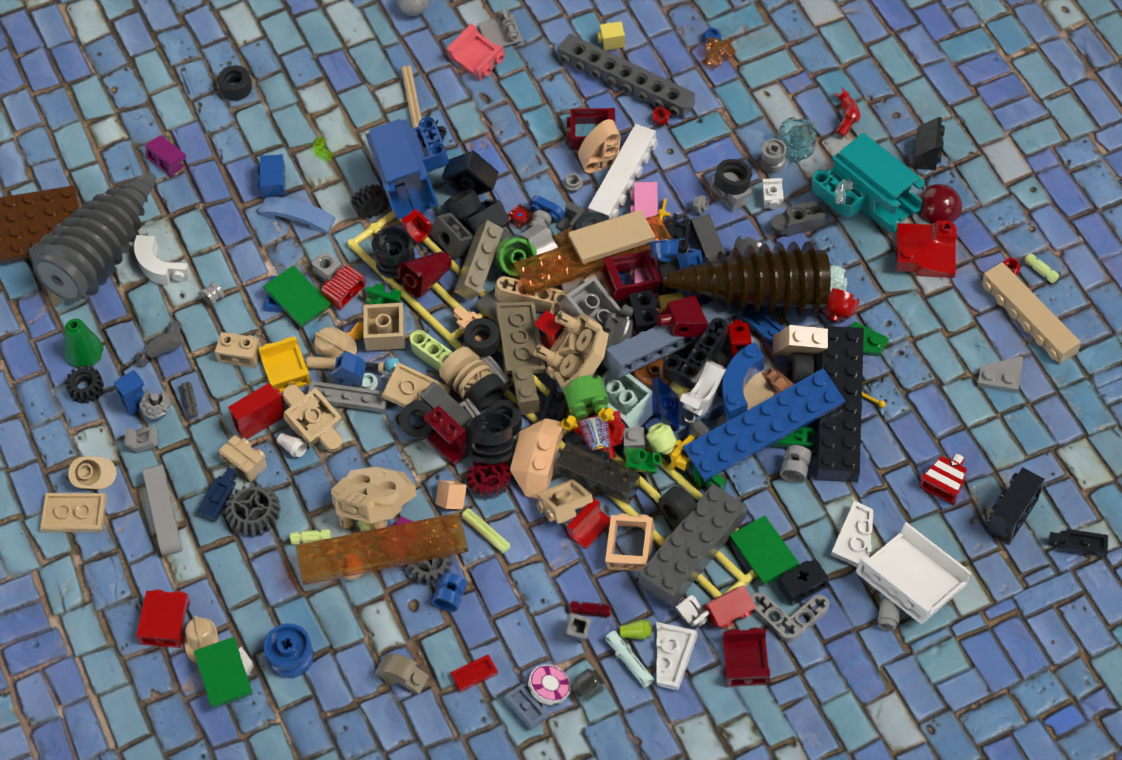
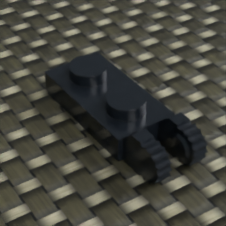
[668,213,690,254]

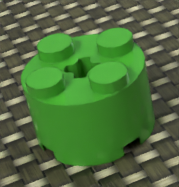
[494,237,537,277]
[563,375,609,420]

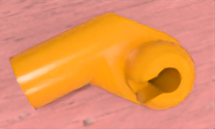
[345,321,364,341]

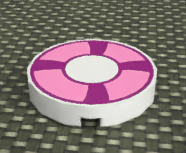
[528,665,571,705]

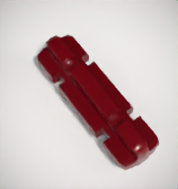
[570,601,611,617]

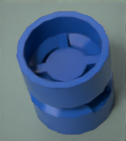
[432,573,467,612]

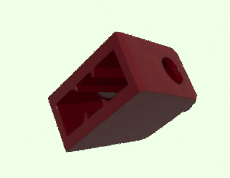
[657,295,708,337]

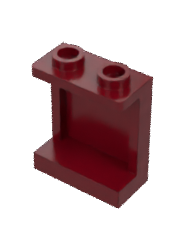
[424,405,469,467]
[723,627,770,687]

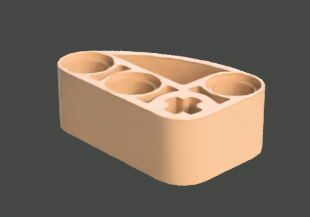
[578,119,621,173]

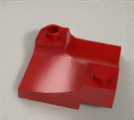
[896,220,957,278]

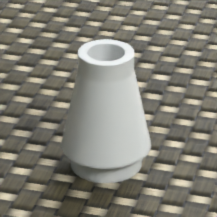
[277,433,307,457]

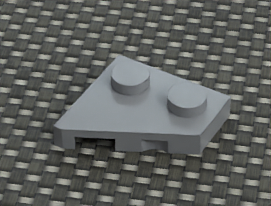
[977,357,1023,393]

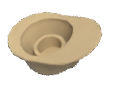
[314,327,357,359]
[68,456,117,489]
[183,615,219,663]

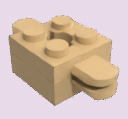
[283,385,342,452]

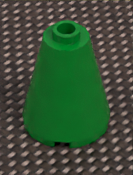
[64,319,104,368]

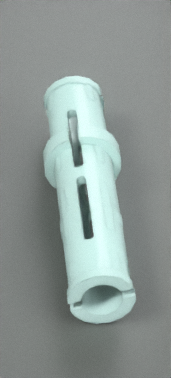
[605,631,654,688]

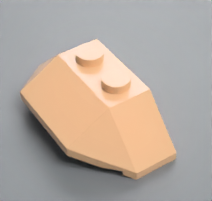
[510,418,564,499]

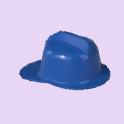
[646,238,685,262]

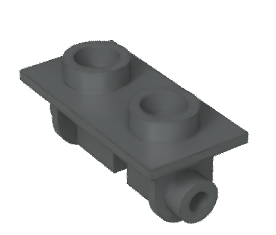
[603,312,625,351]

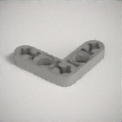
[751,592,829,643]

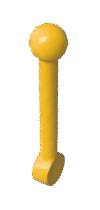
[862,392,886,408]

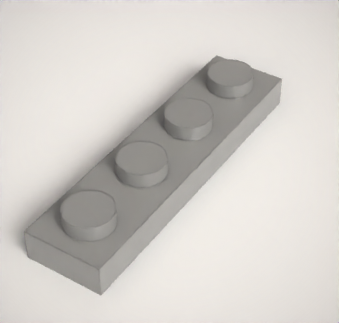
[307,381,388,413]

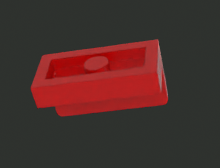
[567,498,611,549]

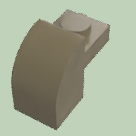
[375,654,429,694]

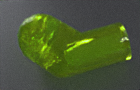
[313,136,334,161]

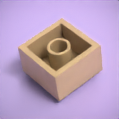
[363,303,405,351]

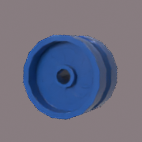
[264,623,314,678]

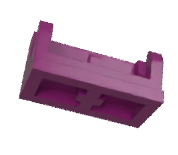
[145,135,186,177]

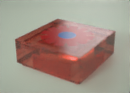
[507,204,533,229]

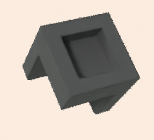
[558,201,585,234]

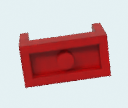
[534,310,565,349]

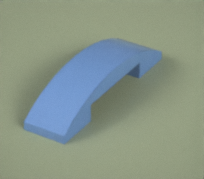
[258,197,335,234]

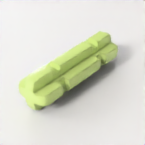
[1024,253,1059,283]
[290,529,331,544]

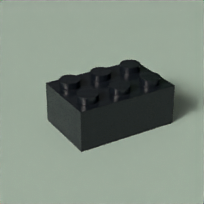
[987,467,1045,545]

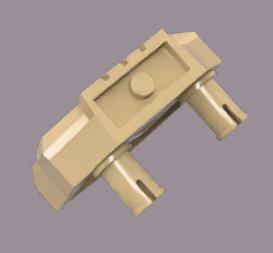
[534,311,609,389]
[331,466,417,537]

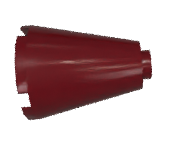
[398,251,452,298]

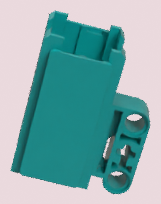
[811,132,925,232]

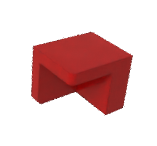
[401,209,432,244]

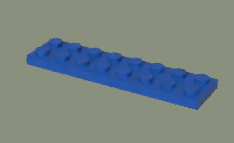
[683,368,845,482]

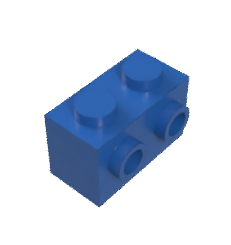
[257,154,285,197]

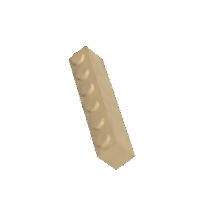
[982,262,1081,364]

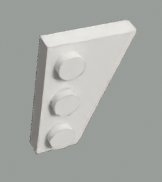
[830,501,873,568]
[656,622,698,691]

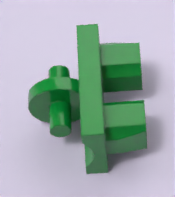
[365,283,402,305]
[624,447,661,475]

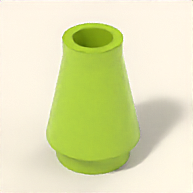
[620,619,652,640]

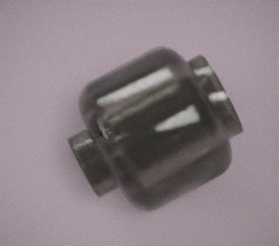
[572,668,605,701]

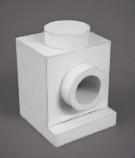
[762,178,784,209]

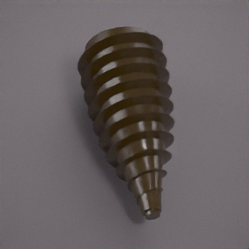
[662,241,831,317]

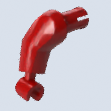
[835,87,861,137]

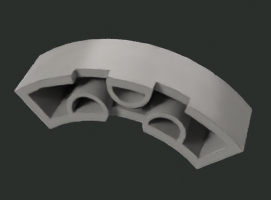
[519,223,584,293]

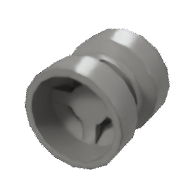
[528,210,552,229]

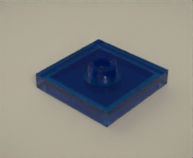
[652,377,680,432]

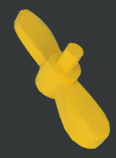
[658,198,670,229]

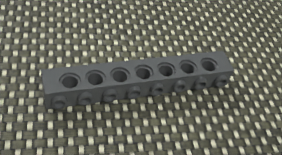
[558,34,695,120]

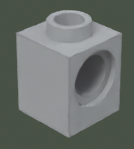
[312,251,342,282]

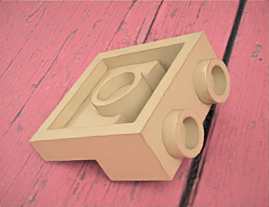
[537,479,593,524]

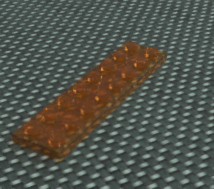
[514,214,672,295]
[295,512,468,585]

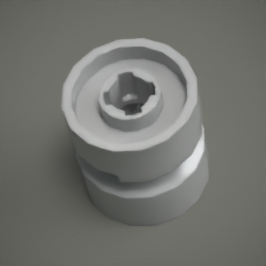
[761,138,786,174]
[780,445,812,483]

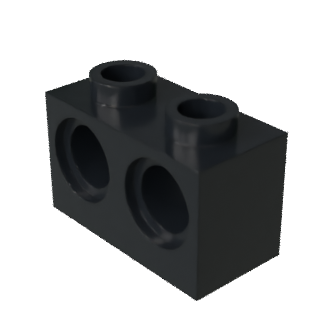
[629,290,662,335]

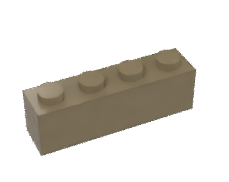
[454,220,503,301]

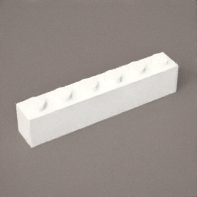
[588,124,658,220]

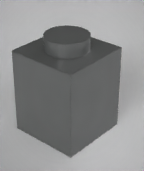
[562,613,592,642]

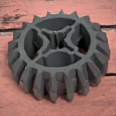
[225,483,281,537]

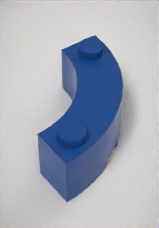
[722,342,765,421]

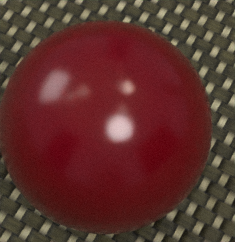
[918,184,962,224]

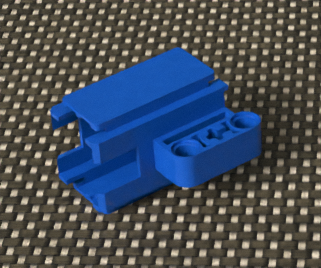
[365,117,449,220]

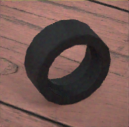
[714,159,752,195]
[467,374,506,410]

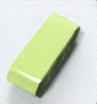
[410,330,453,372]

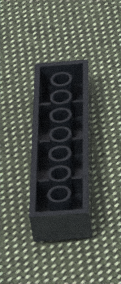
[817,326,864,483]

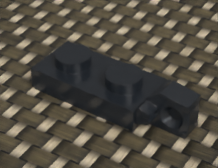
[1048,529,1109,557]

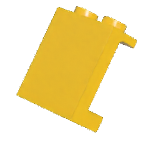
[258,336,311,393]

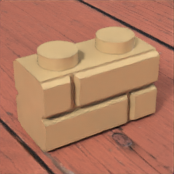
[219,435,267,482]

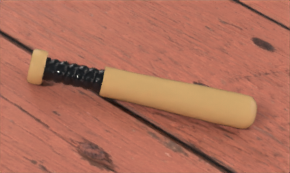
[306,356,385,374]

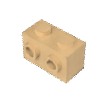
[215,332,261,368]

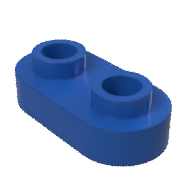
[529,195,565,222]

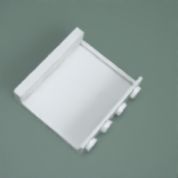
[856,522,972,625]

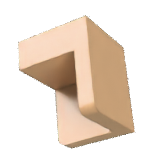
[435,480,467,509]

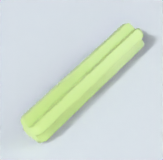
[462,508,510,553]

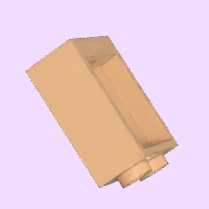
[605,513,655,571]

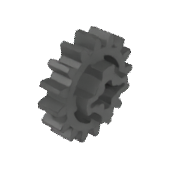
[407,539,453,584]

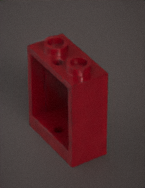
[567,108,616,150]
[601,250,662,301]

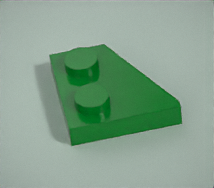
[850,321,889,357]

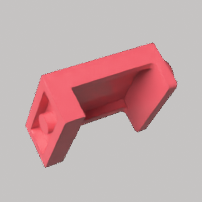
[447,23,506,81]

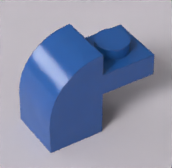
[332,350,366,387]

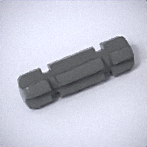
[181,382,199,418]

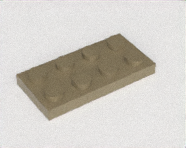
[495,301,546,375]

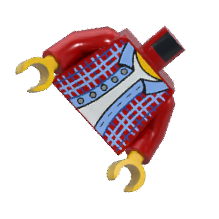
[561,408,625,460]

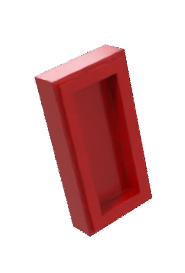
[450,654,498,693]

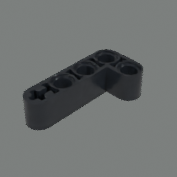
[663,317,728,389]

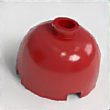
[820,288,860,323]

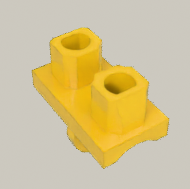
[667,434,696,471]

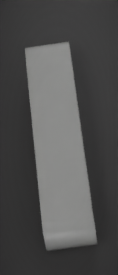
[142,464,183,556]

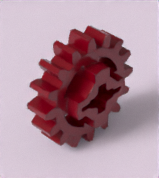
[467,461,511,499]

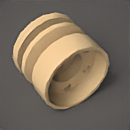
[439,346,493,400]

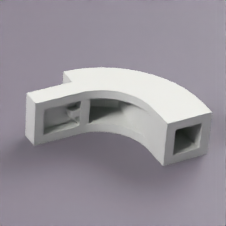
[134,235,191,286]
[680,361,727,416]

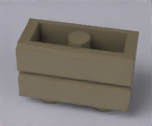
[512,366,540,415]

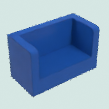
[114,370,144,416]

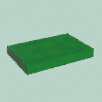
[263,265,331,328]
[730,515,799,586]
[194,637,253,709]

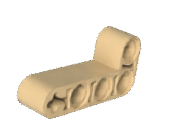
[494,277,568,319]

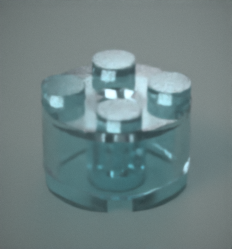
[778,117,816,163]

